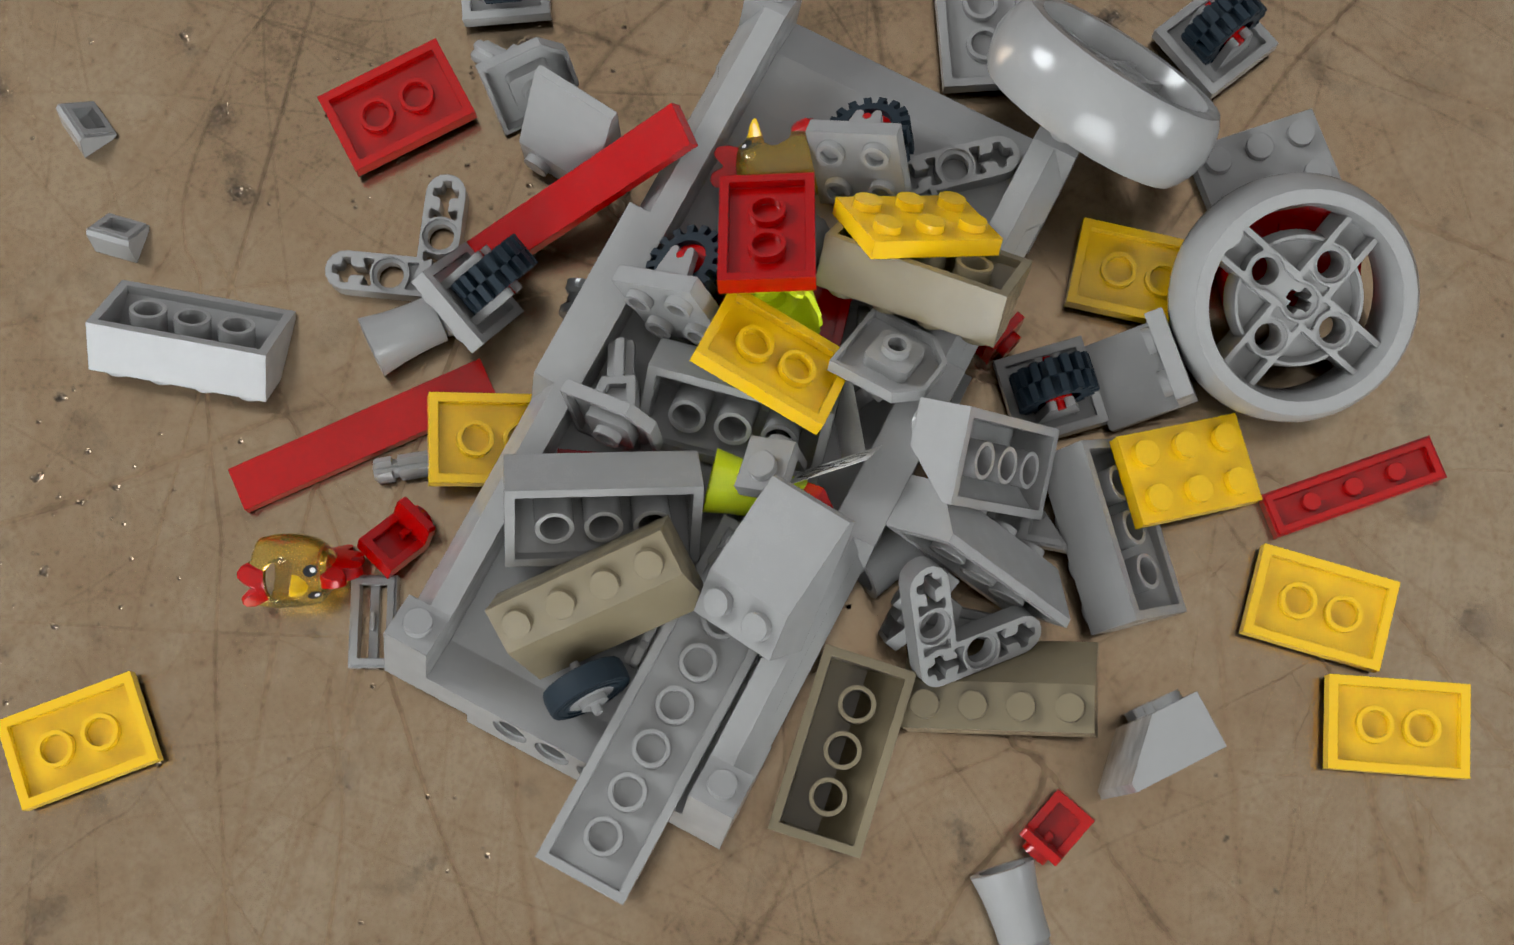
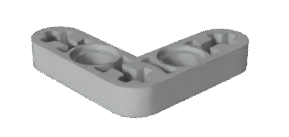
[908,135,1020,195]
[325,174,469,302]
[898,556,1041,687]

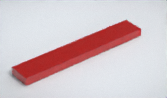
[467,103,698,255]
[228,358,496,513]

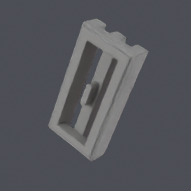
[348,575,400,669]

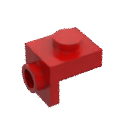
[357,496,436,579]
[1019,788,1096,866]

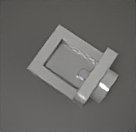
[734,434,807,498]

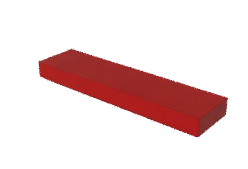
[1258,435,1447,540]

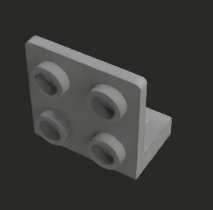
[1085,307,1198,432]

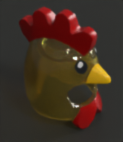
[710,118,819,196]
[237,533,365,608]

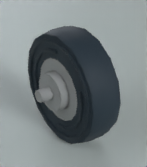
[543,656,630,721]

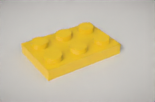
[832,191,1003,259]
[1064,217,1185,324]
[689,293,846,435]
[427,392,532,487]
[1109,413,1263,530]
[1238,543,1401,673]
[0,671,164,811]
[1323,674,1471,780]

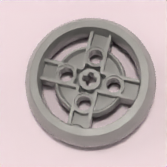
[987,0,1221,189]
[1168,172,1420,422]

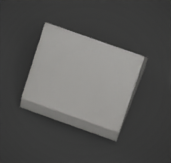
[56,101,117,158]
[86,213,149,263]

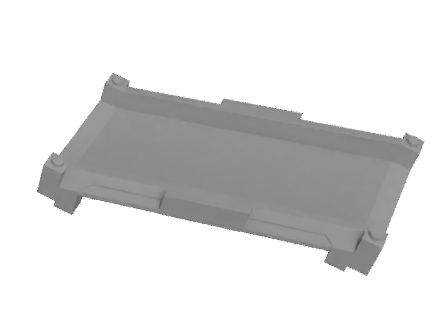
[383,0,1080,849]

